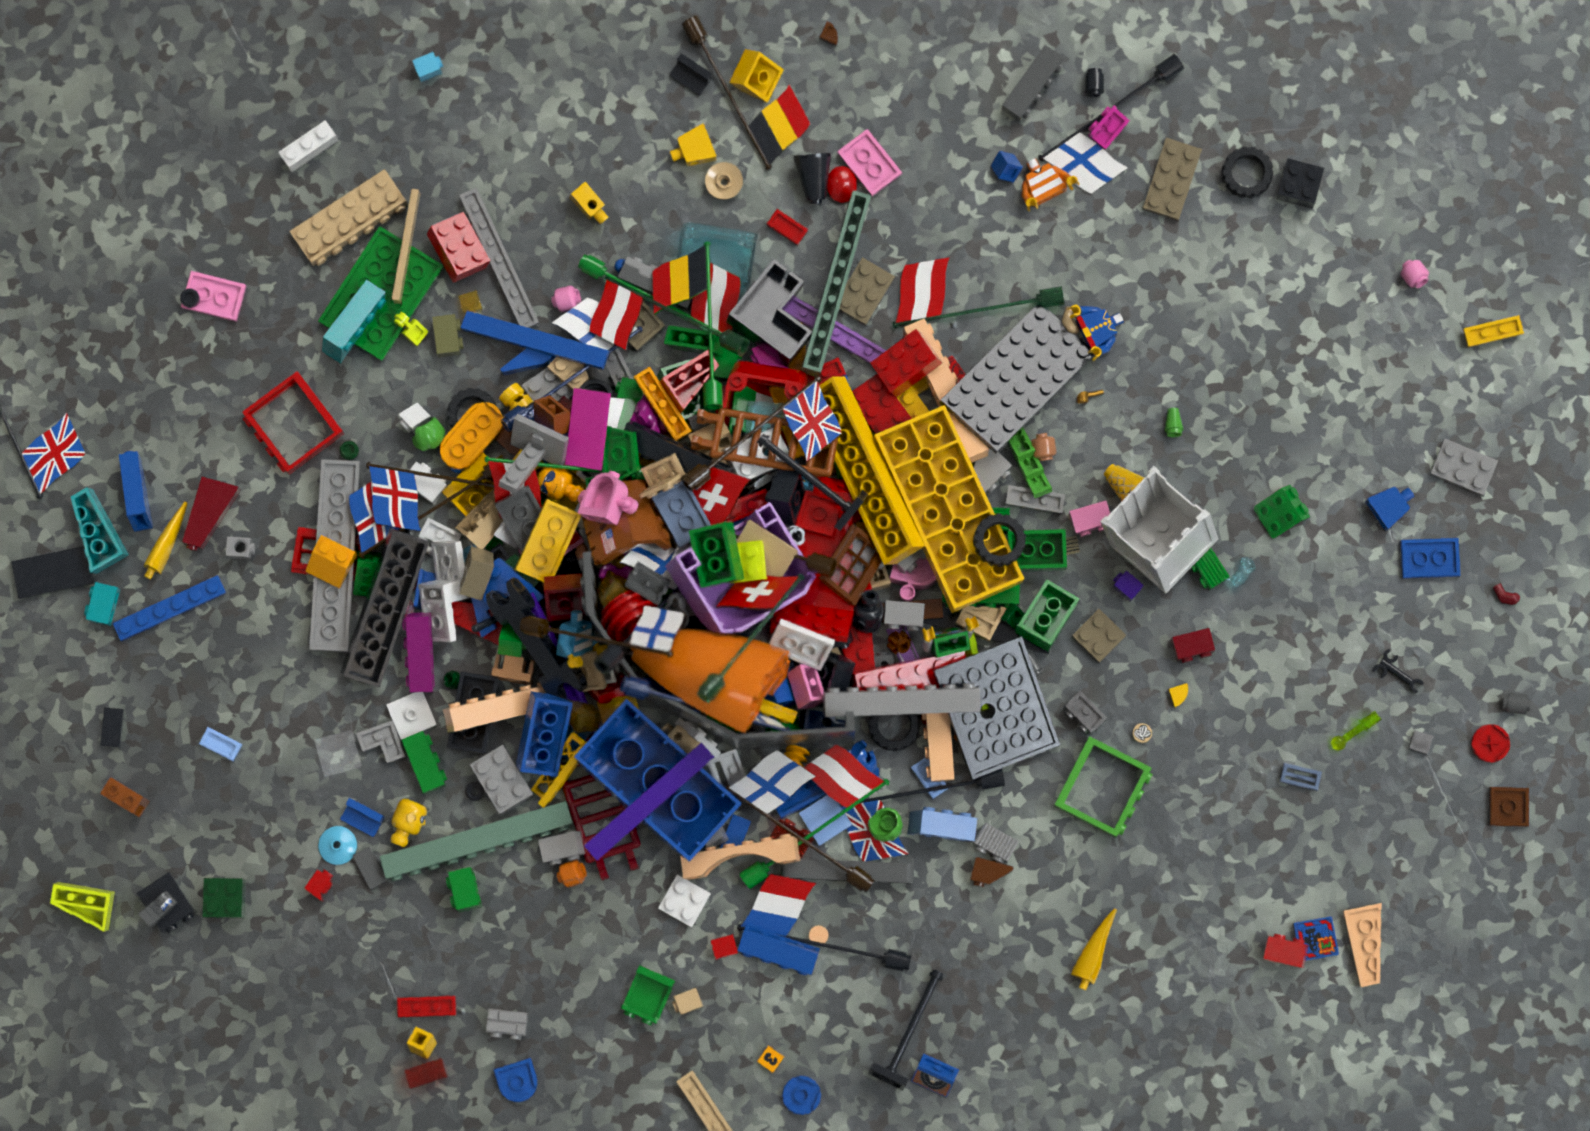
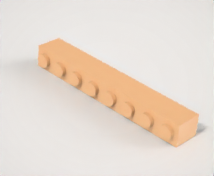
[903,318,990,463]

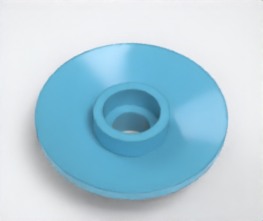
[318,826,357,865]

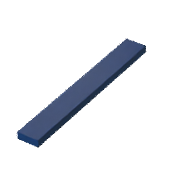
[461,311,610,370]

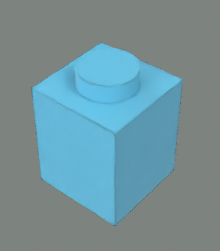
[412,52,443,82]

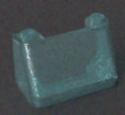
[677,222,758,288]

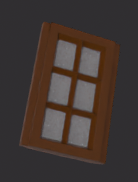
[818,524,882,606]

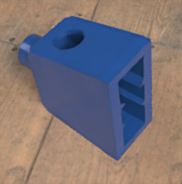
[1365,486,1414,532]

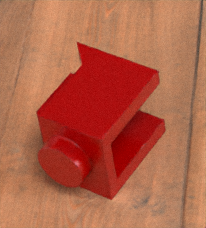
[304,869,333,902]

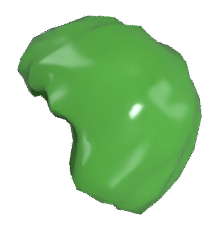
[412,417,445,451]
[868,807,903,842]

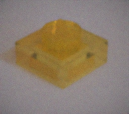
[459,290,483,315]

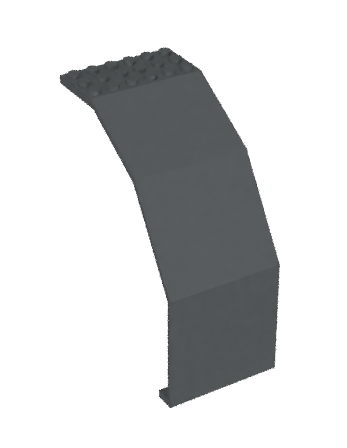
[579,552,855,750]

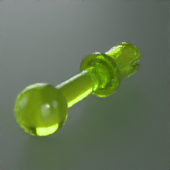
[1331,710,1382,751]

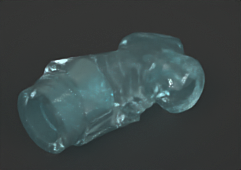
[1229,557,1256,588]

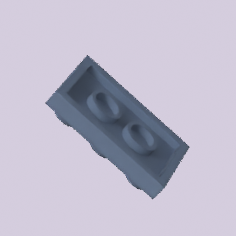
[651,481,711,548]

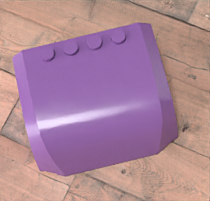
[665,502,816,633]

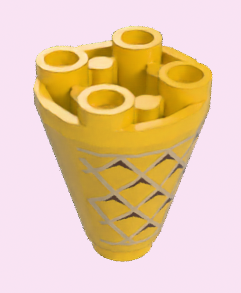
[1104,464,1145,502]

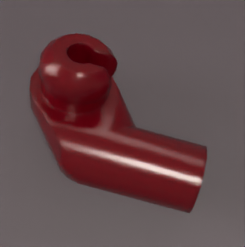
[1492,583,1520,605]

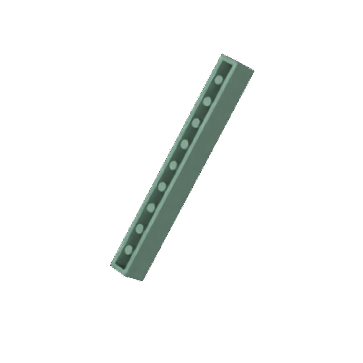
[801,190,871,377]
[380,801,573,882]

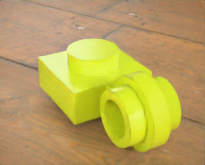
[394,312,429,346]

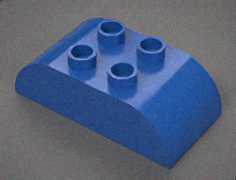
[574,699,742,862]

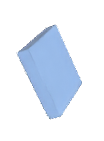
[799,795,852,846]

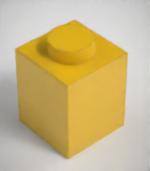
[406,1027,437,1060]

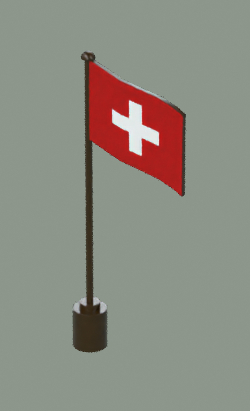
[692,467,837,578]

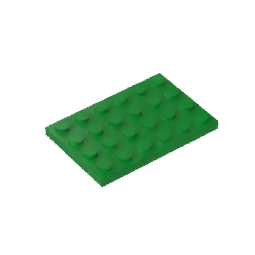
[318,226,444,362]

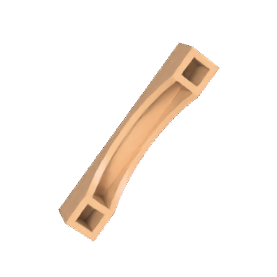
[680,834,800,880]

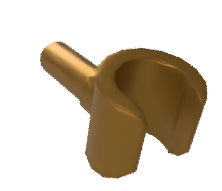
[1077,389,1104,404]

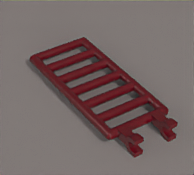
[558,733,641,881]

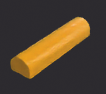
[633,367,691,441]

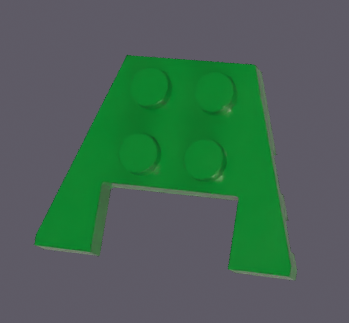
[585,426,640,489]

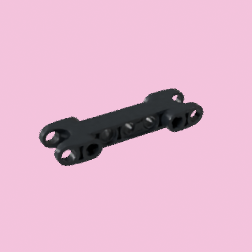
[486,577,588,700]

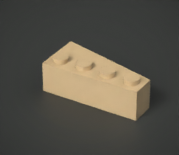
[455,488,503,549]

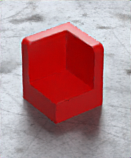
[711,934,738,960]

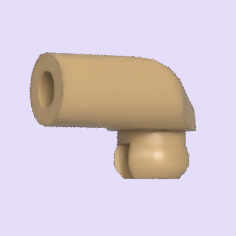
[1062,306,1079,334]

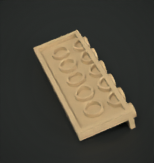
[290,169,408,266]

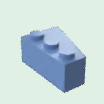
[907,807,977,842]

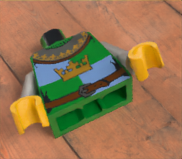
[922,616,979,658]

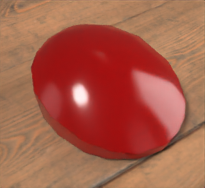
[827,166,857,203]

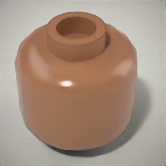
[1031,433,1057,461]

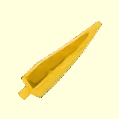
[143,501,188,580]
[1071,908,1117,991]

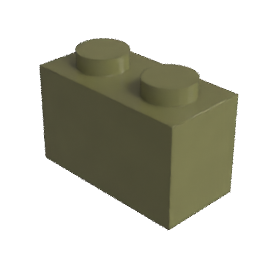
[432,314,464,358]

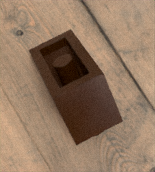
[970,857,1014,888]

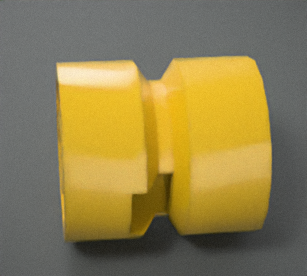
[499,383,534,411]

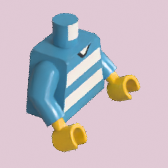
[556,610,607,668]

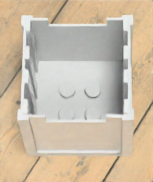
[1101,466,1218,594]

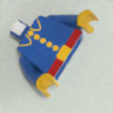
[1067,305,1124,361]

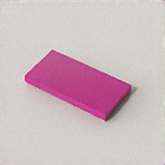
[565,388,611,470]

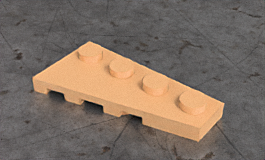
[1343,903,1382,987]

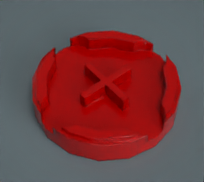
[1471,724,1510,763]

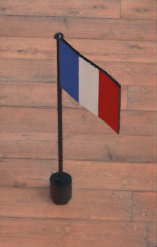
[737,874,911,971]

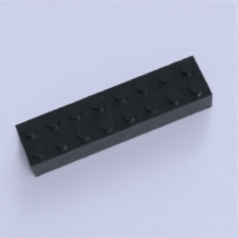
[340,527,429,688]

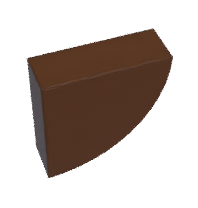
[819,21,838,46]

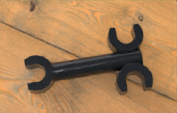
[1372,649,1424,694]

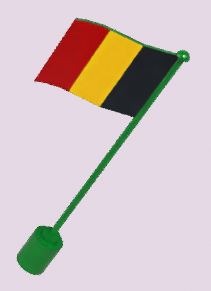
[652,241,723,410]

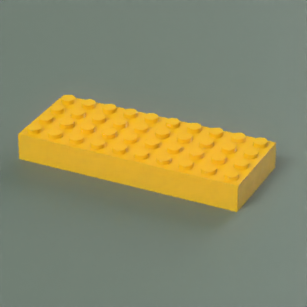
[874,405,1024,613]

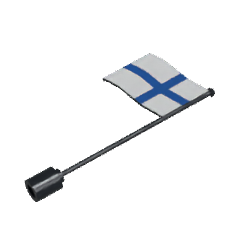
[1038,54,1185,194]
[594,543,679,674]

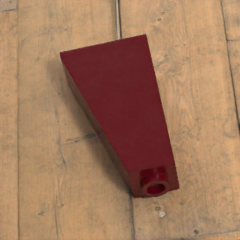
[182,477,241,551]

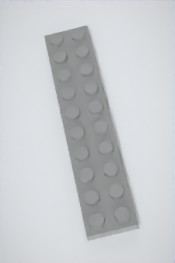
[309,459,360,652]

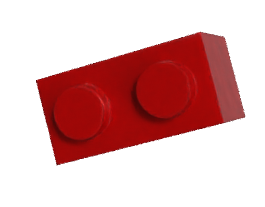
[1263,933,1309,968]

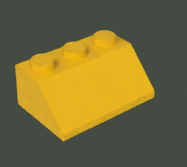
[442,453,494,517]

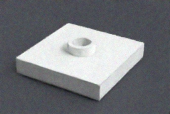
[387,692,437,740]

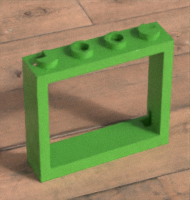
[1054,736,1153,838]

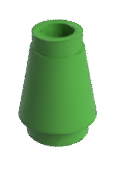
[1165,408,1184,437]

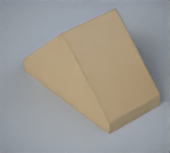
[865,566,891,591]

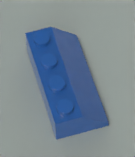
[516,691,573,777]

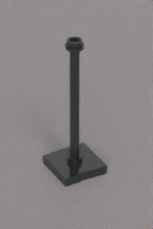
[757,433,868,531]
[868,969,944,1091]

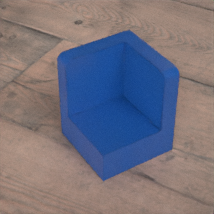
[991,151,1023,182]

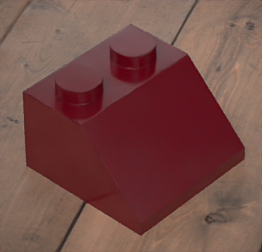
[544,573,586,621]

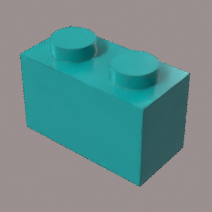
[84,582,120,627]

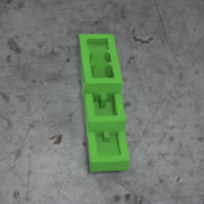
[1008,427,1052,499]

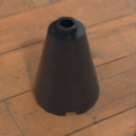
[793,153,831,204]

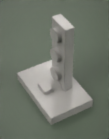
[499,414,569,494]

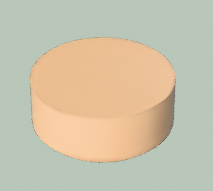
[809,926,829,943]

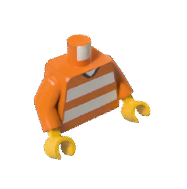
[1021,158,1080,212]

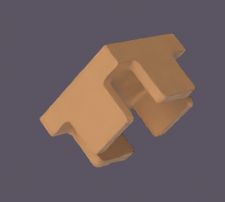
[492,654,536,686]

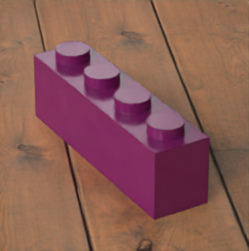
[403,612,435,692]

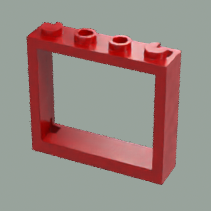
[242,371,344,475]

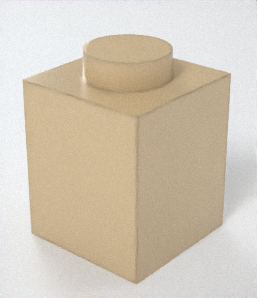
[672,988,703,1015]

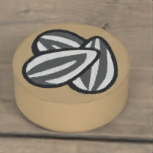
[1132,723,1152,743]

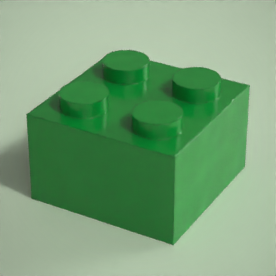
[446,867,482,913]

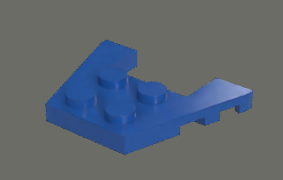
[472,558,545,637]

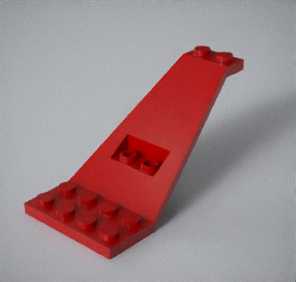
[770,476,854,642]

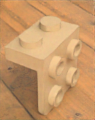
[639,453,685,499]

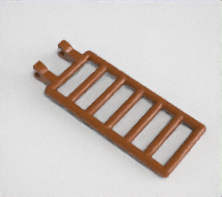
[691,408,839,477]

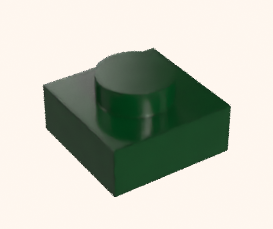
[1001,603,1025,630]

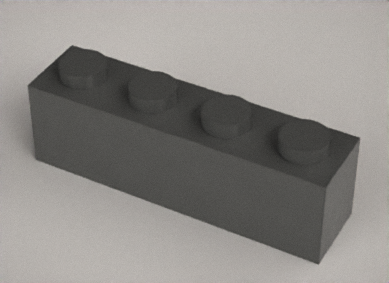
[1001,45,1064,122]

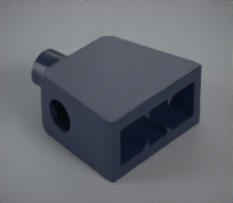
[799,709,845,730]

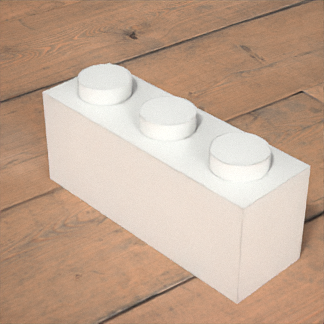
[279,120,339,172]

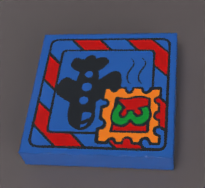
[1293,916,1339,961]

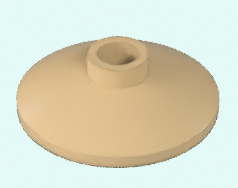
[705,162,743,200]

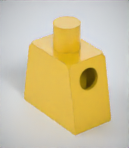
[669,123,717,166]
[569,182,609,225]

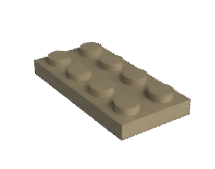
[1143,138,1202,221]

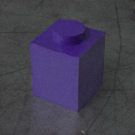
[1113,570,1144,602]

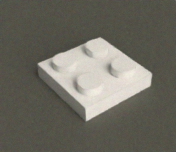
[658,875,711,928]

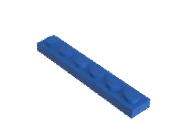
[113,575,226,641]

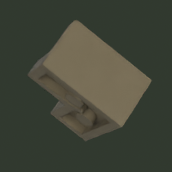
[459,546,494,600]

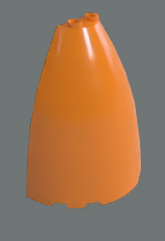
[631,629,791,733]

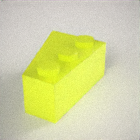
[50,882,115,932]

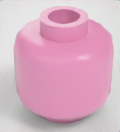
[1400,260,1429,288]
[552,286,581,312]

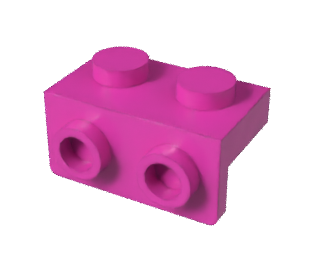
[1088,105,1130,150]

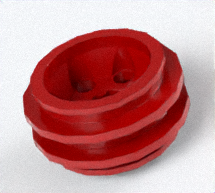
[600,590,657,642]

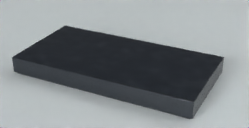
[11,546,95,599]

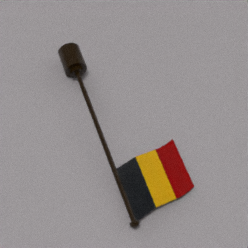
[681,15,811,170]

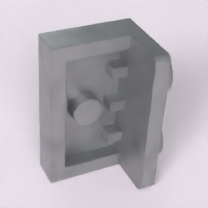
[1064,691,1107,735]

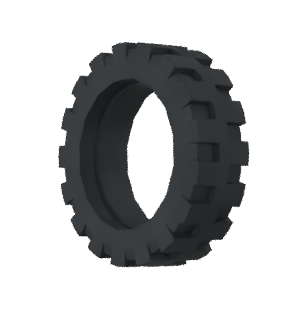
[1222,146,1273,198]
[447,388,497,428]
[973,514,1026,567]
[869,714,920,751]

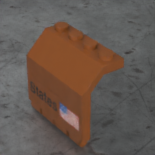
[581,479,671,565]

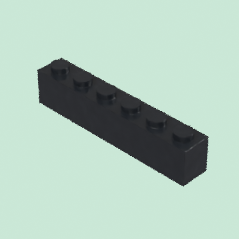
[624,421,735,476]

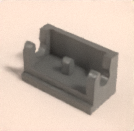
[624,562,671,605]

